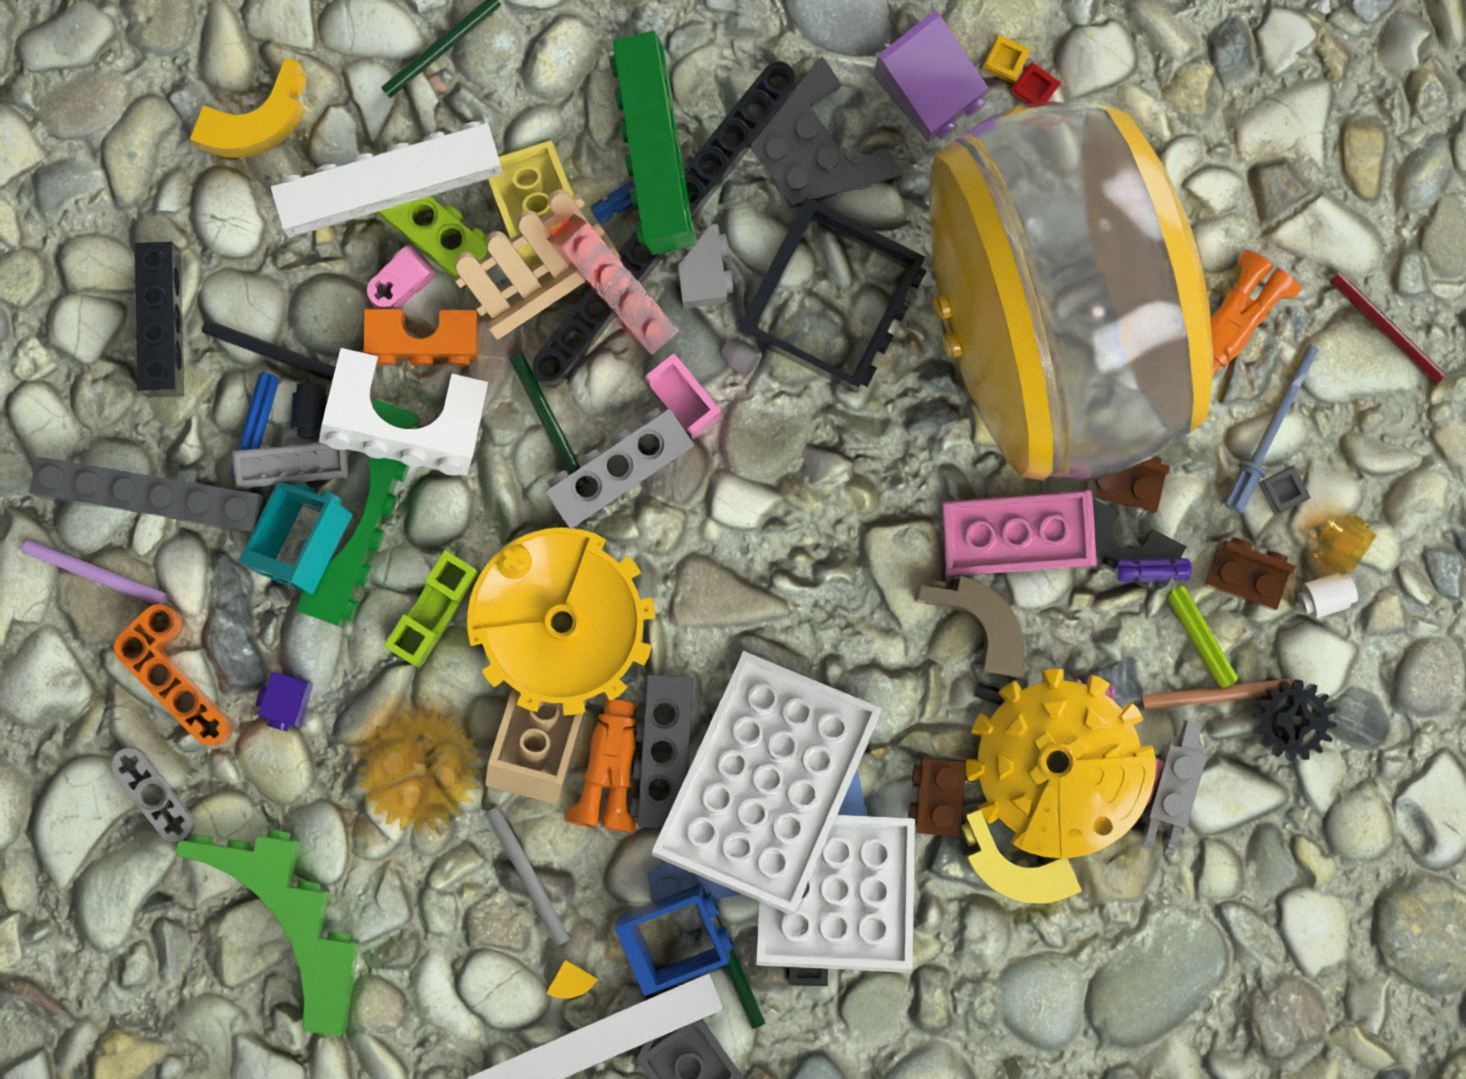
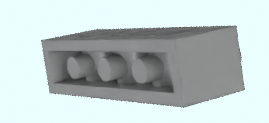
[545,407,695,529]

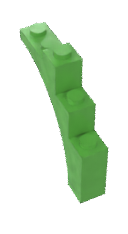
[176,829,360,1036]

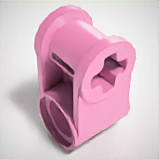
[367,244,437,309]

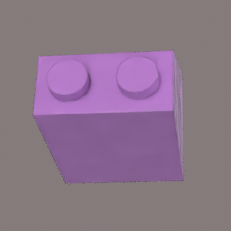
[873,10,989,143]

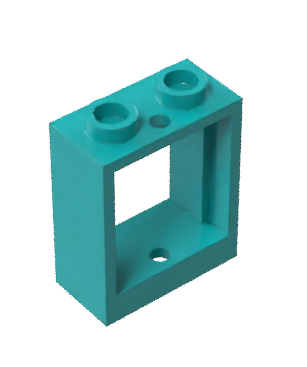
[238,481,353,595]

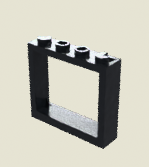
[738,197,927,393]

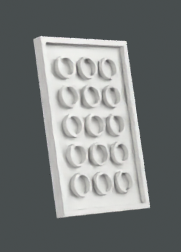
[652,651,882,916]

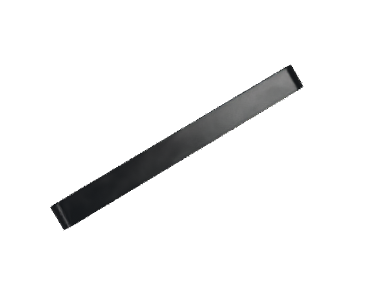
[533,61,795,388]

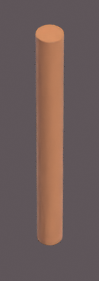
[1141,679,1292,710]

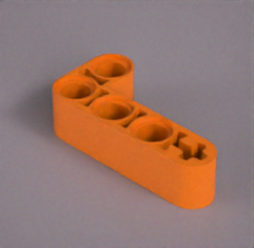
[114,604,233,746]

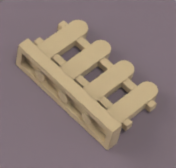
[454,189,621,340]

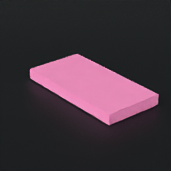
[942,490,1097,577]

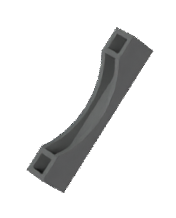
[29,456,267,534]

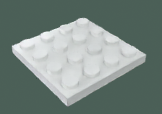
[756,815,915,973]

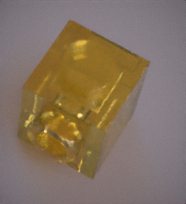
[1313,514,1377,575]

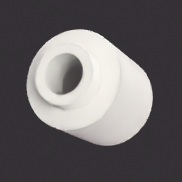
[1298,573,1358,619]

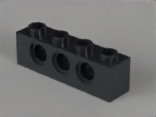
[135,241,184,398]

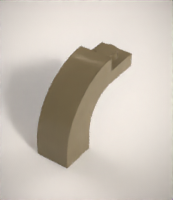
[916,576,1025,679]

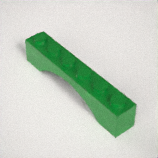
[296,399,423,628]

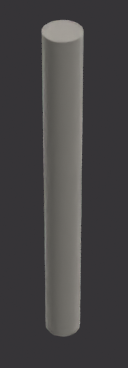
[486,806,570,946]

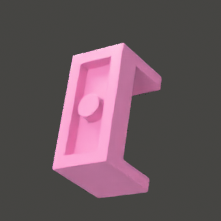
[645,353,721,440]

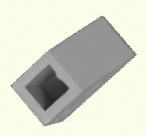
[678,224,733,309]

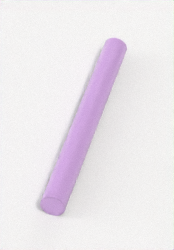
[21,539,166,605]

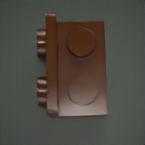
[1084,445,1170,513]
[1204,537,1296,611]
[908,757,966,837]

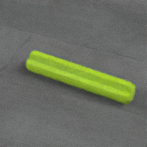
[1166,586,1238,688]

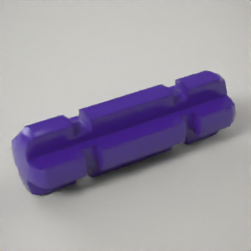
[1116,558,1192,582]

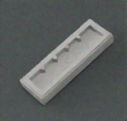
[232,443,349,489]

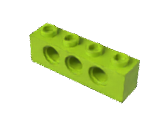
[375,153,489,289]

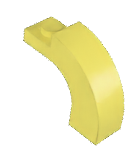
[961,809,1082,904]

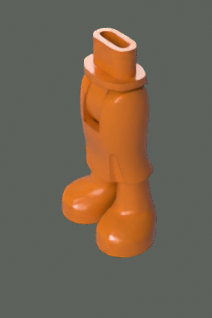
[1210,249,1302,378]
[564,698,637,833]

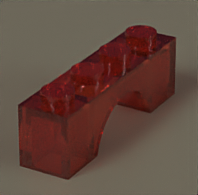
[547,214,679,356]

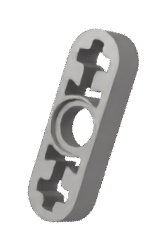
[111,748,195,842]

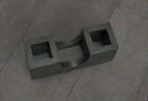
[1093,498,1187,591]

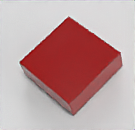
[1009,61,1061,114]

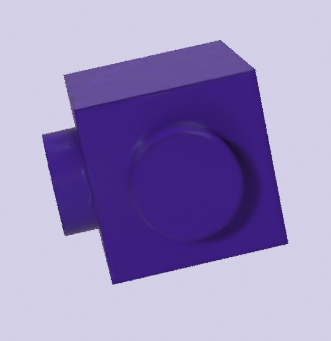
[256,672,314,732]

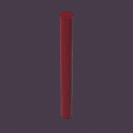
[1330,272,1447,385]

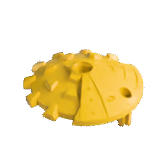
[467,528,655,715]
[966,669,1156,858]

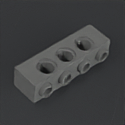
[631,675,693,828]

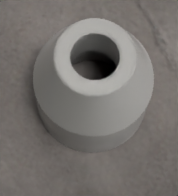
[721,339,762,377]

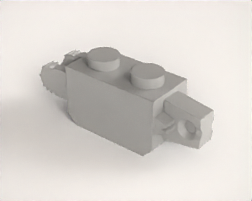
[1141,720,1207,857]

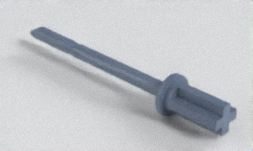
[1223,344,1318,513]

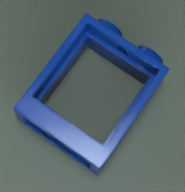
[614,883,734,996]

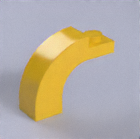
[190,57,307,158]

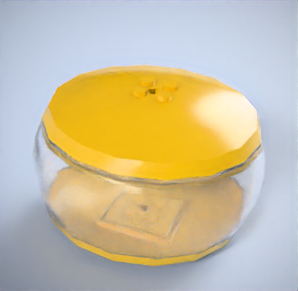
[929,101,1213,481]

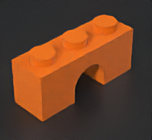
[363,309,480,367]

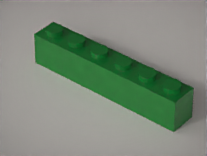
[609,30,696,255]

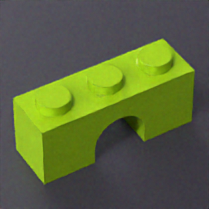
[384,550,481,668]

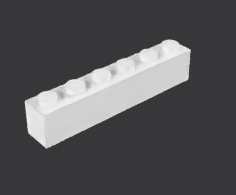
[271,122,504,238]

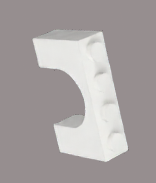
[319,348,488,476]

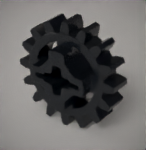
[1252,679,1337,761]

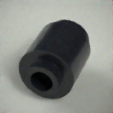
[290,383,329,439]

